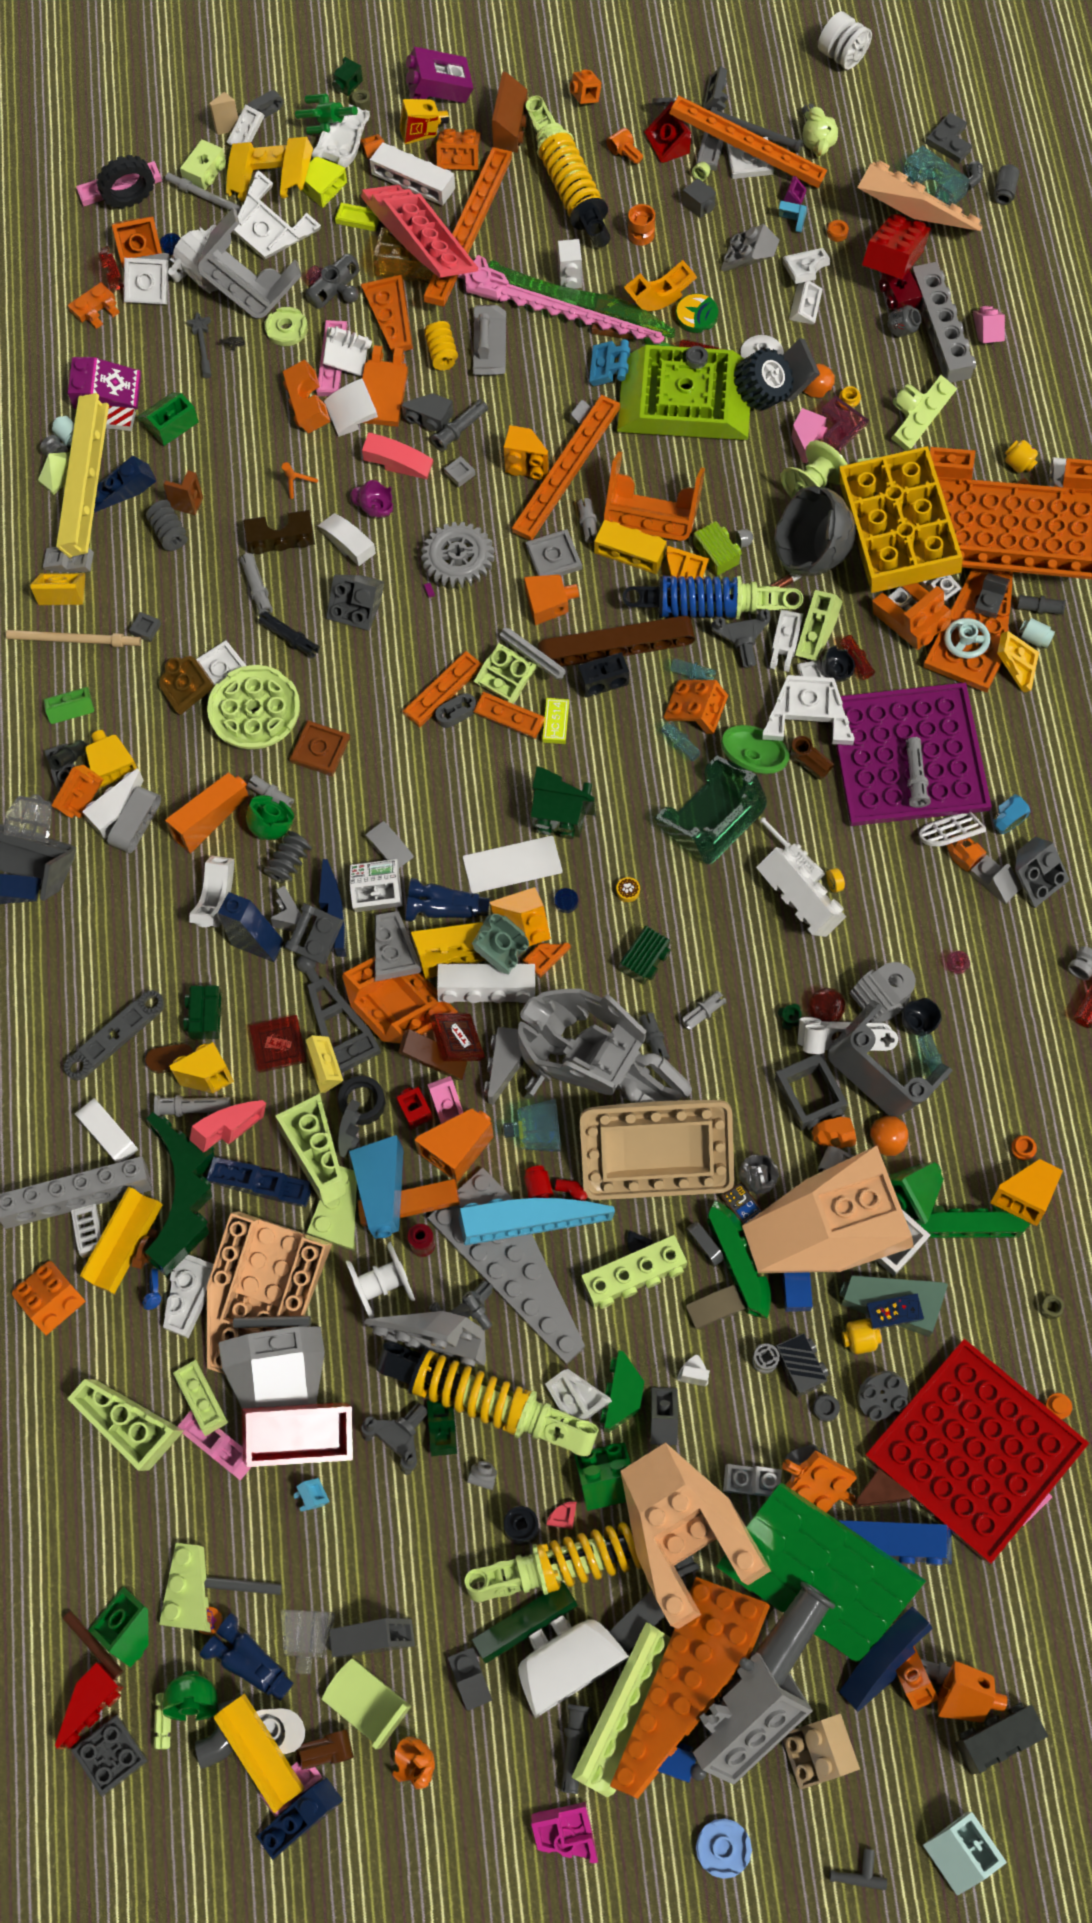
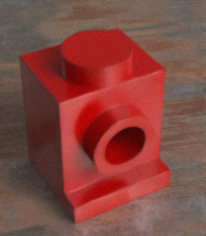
[396,1087,433,1130]

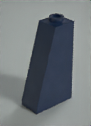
[218,892,284,962]

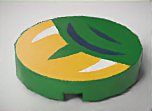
[676,293,719,333]

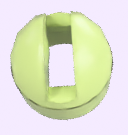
[692,162,710,181]

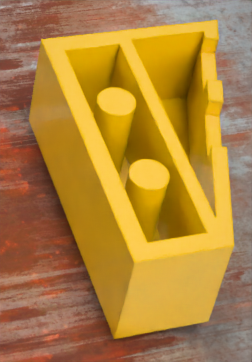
[411,922,486,980]

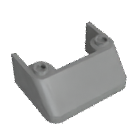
[197,208,302,318]

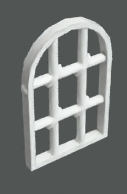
[919,812,986,846]

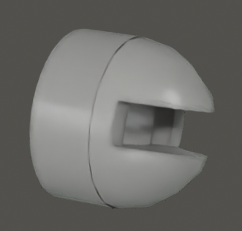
[735,529,753,548]

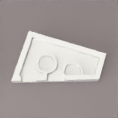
[163,1255,214,1339]

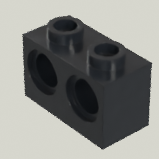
[578,652,629,698]

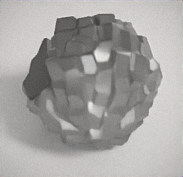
[738,1154,779,1194]

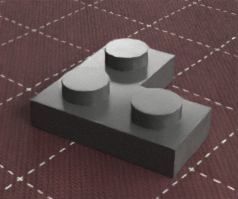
[925,112,972,164]

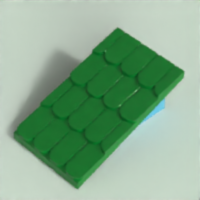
[716,1483,926,1663]

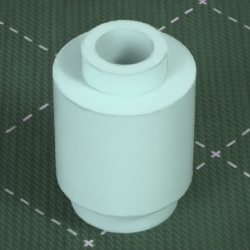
[52,416,75,447]
[1019,618,1055,648]

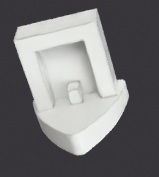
[677,1355,710,1386]

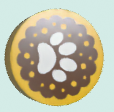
[616,877,640,902]

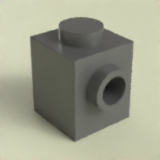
[682,178,716,218]

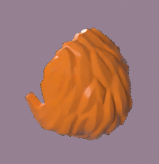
[392,1736,435,1790]

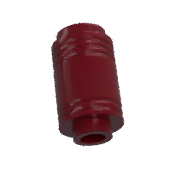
[408,1224,435,1257]

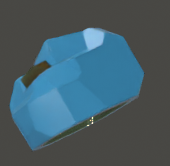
[993,794,1030,834]

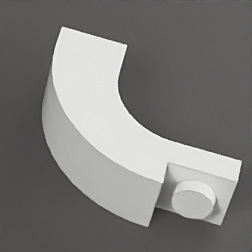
[189,855,234,927]

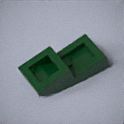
[427,1400,458,1457]

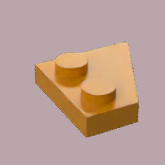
[666,546,709,581]

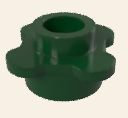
[777,1004,803,1030]

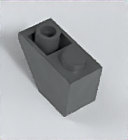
[402,393,454,432]

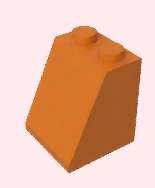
[415,1108,494,1183]

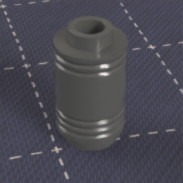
[993,164,1020,205]

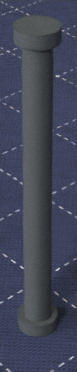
[710,107,803,153]

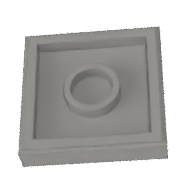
[525,529,582,576]

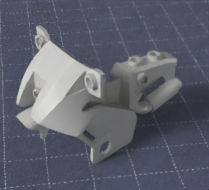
[518,989,692,1103]

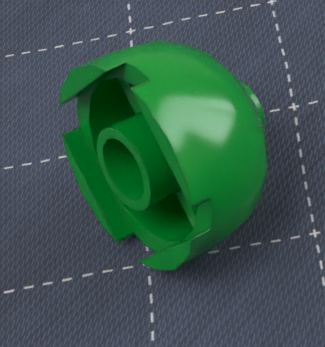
[246,795,294,840]
[162,1671,218,1721]

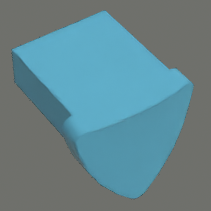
[779,201,807,233]

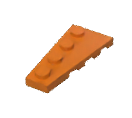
[361,275,413,354]

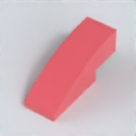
[362,432,433,479]
[190,1100,266,1152]

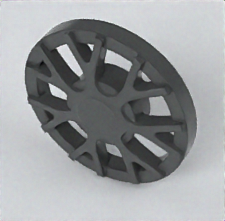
[652,98,690,107]

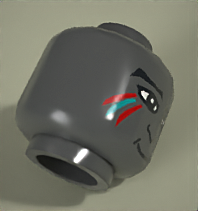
[888,305,921,337]

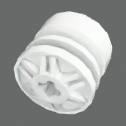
[818,11,872,70]

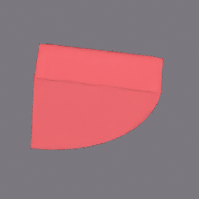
[546,1502,577,1530]

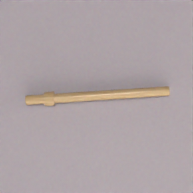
[6,630,141,647]

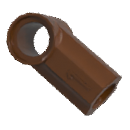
[789,735,834,780]
[296,1730,354,1770]

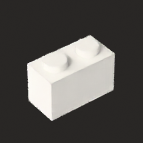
[558,239,582,290]

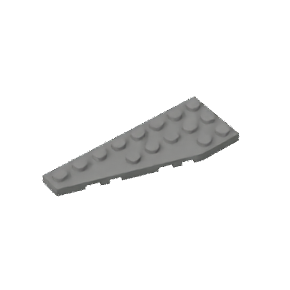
[428,1168,585,1365]

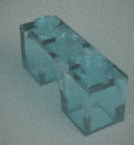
[903,145,970,206]

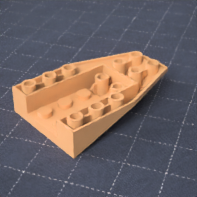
[857,160,982,231]
[742,1145,914,1273]
[207,1211,333,1374]

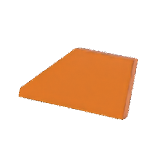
[523,943,571,978]

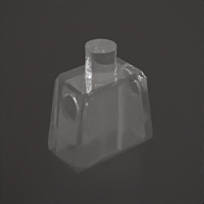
[3,794,52,843]
[281,1610,335,1675]

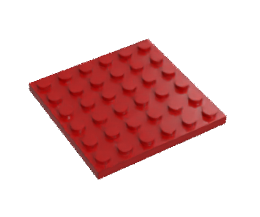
[864,1338,1089,1565]

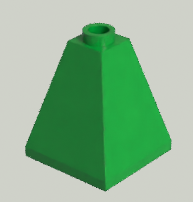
[889,1162,944,1224]

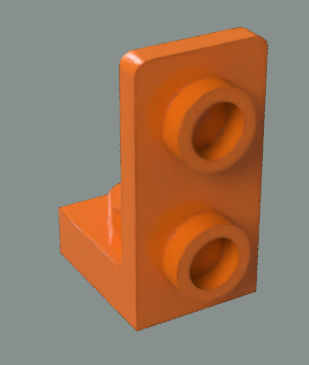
[896,1645,939,1711]

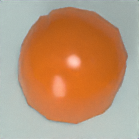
[803,364,835,398]
[870,1116,908,1156]

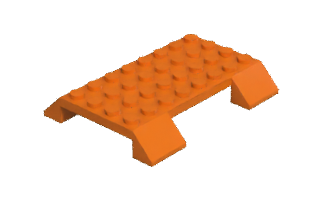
[930,447,1092,579]

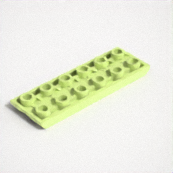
[572,1622,671,1797]

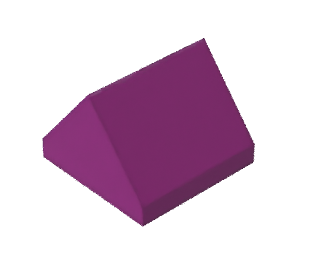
[784,176,807,205]

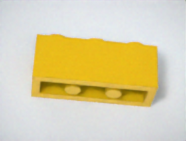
[594,520,667,575]

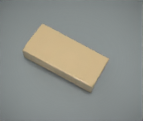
[209,92,238,135]

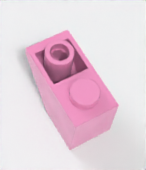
[973,306,1005,343]
[791,408,828,464]

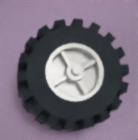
[734,348,794,410]

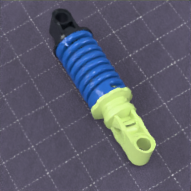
[623,575,803,619]

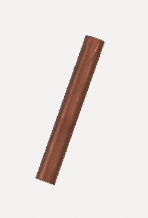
[63,1611,123,1679]

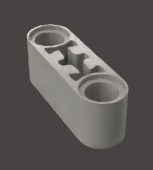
[107,786,161,853]

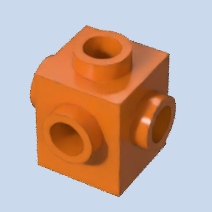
[570,69,602,104]

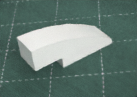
[317,513,376,566]

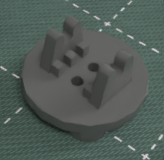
[858,1371,908,1421]

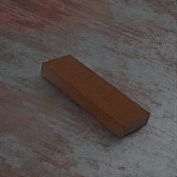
[398,1029,469,1081]

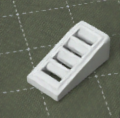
[71,1204,103,1258]

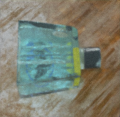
[503,1099,561,1152]

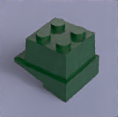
[531,766,597,839]

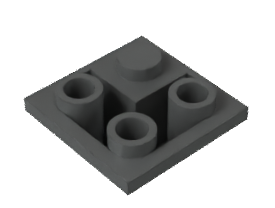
[326,574,385,630]
[1015,837,1070,908]

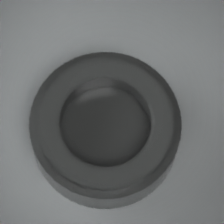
[686,346,708,369]
[813,1394,840,1422]

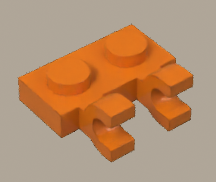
[67,282,120,329]

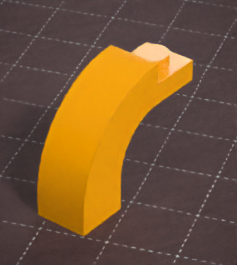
[624,260,697,311]

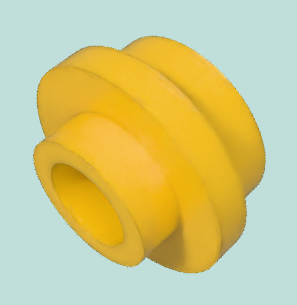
[839,386,861,408]

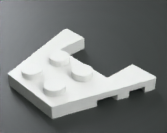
[232,170,321,260]
[762,675,854,745]

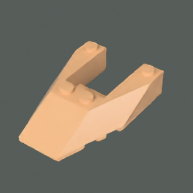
[621,1442,771,1629]

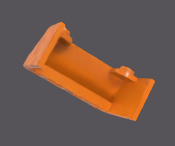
[604,451,705,541]

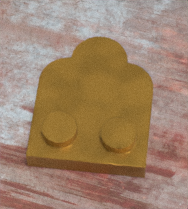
[159,656,215,715]

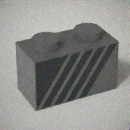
[776,1333,829,1398]

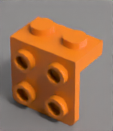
[12,1261,86,1335]

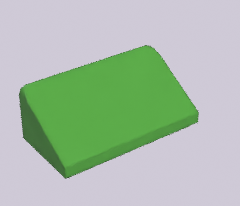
[44,687,94,724]

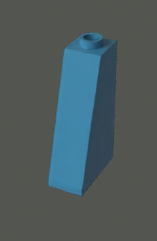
[349,1135,404,1239]

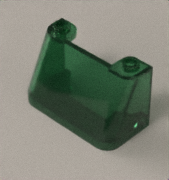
[654,755,767,864]

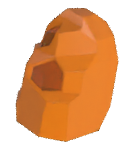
[947,835,987,872]
[812,1117,856,1148]

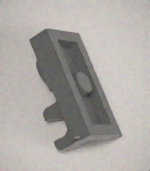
[703,66,728,112]

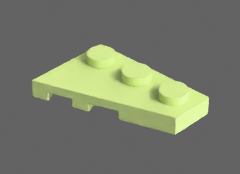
[307,1166,358,1252]
[159,1543,211,1632]

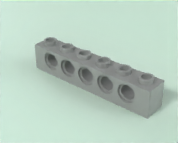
[911,262,976,383]
[0,1156,153,1229]

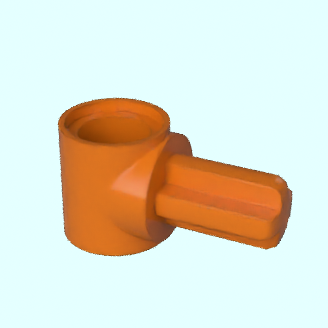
[606,127,643,164]

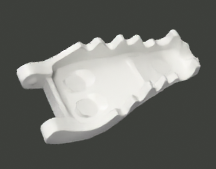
[312,104,370,168]

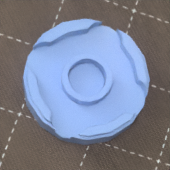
[696,1818,752,1879]

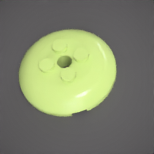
[207,665,300,750]

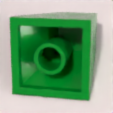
[88,1586,149,1668]

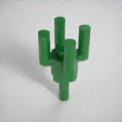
[295,93,358,135]

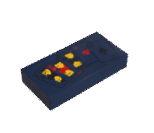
[866,1293,924,1330]

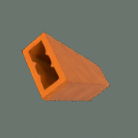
[165,772,249,854]

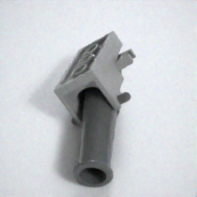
[691,1581,835,1785]

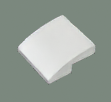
[324,378,378,437]

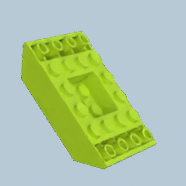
[617,345,750,440]

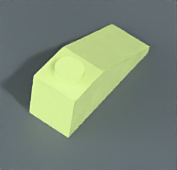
[795,590,843,661]

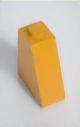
[990,1159,1063,1226]

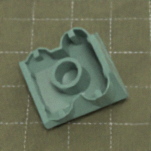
[472,914,529,975]

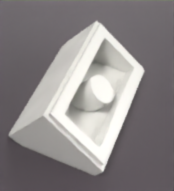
[789,281,823,324]

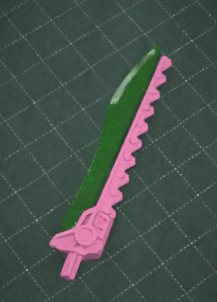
[458,255,675,344]

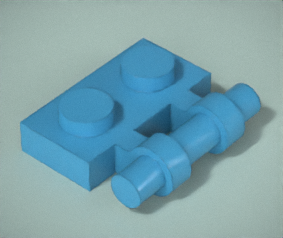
[589,339,630,386]

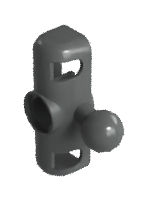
[306,253,360,309]

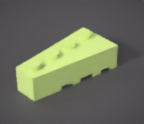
[67,1379,184,1471]

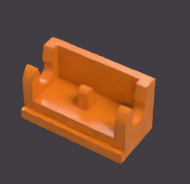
[51,765,104,818]

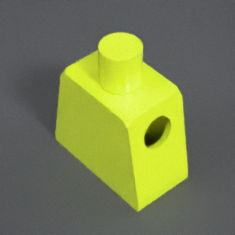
[302,157,347,208]

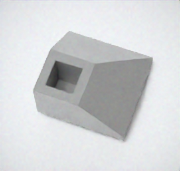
[721,224,779,272]

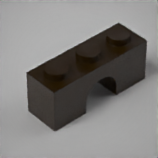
[243,510,315,554]

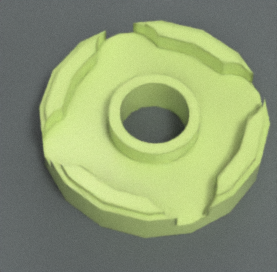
[265,307,308,346]

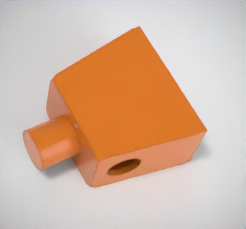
[524,575,579,625]
[937,1661,1007,1722]

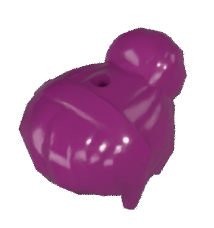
[350,480,393,518]

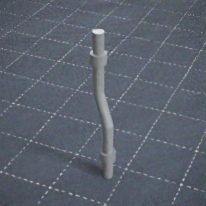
[165,172,241,214]

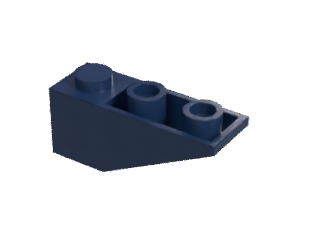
[94,456,156,513]
[256,1778,343,1860]

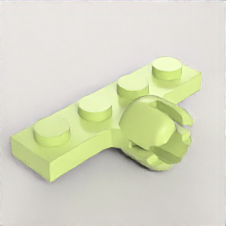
[891,375,957,451]

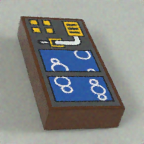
[721,1182,763,1225]

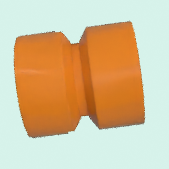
[628,204,655,246]

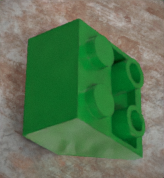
[138,392,199,446]
[574,1442,631,1511]

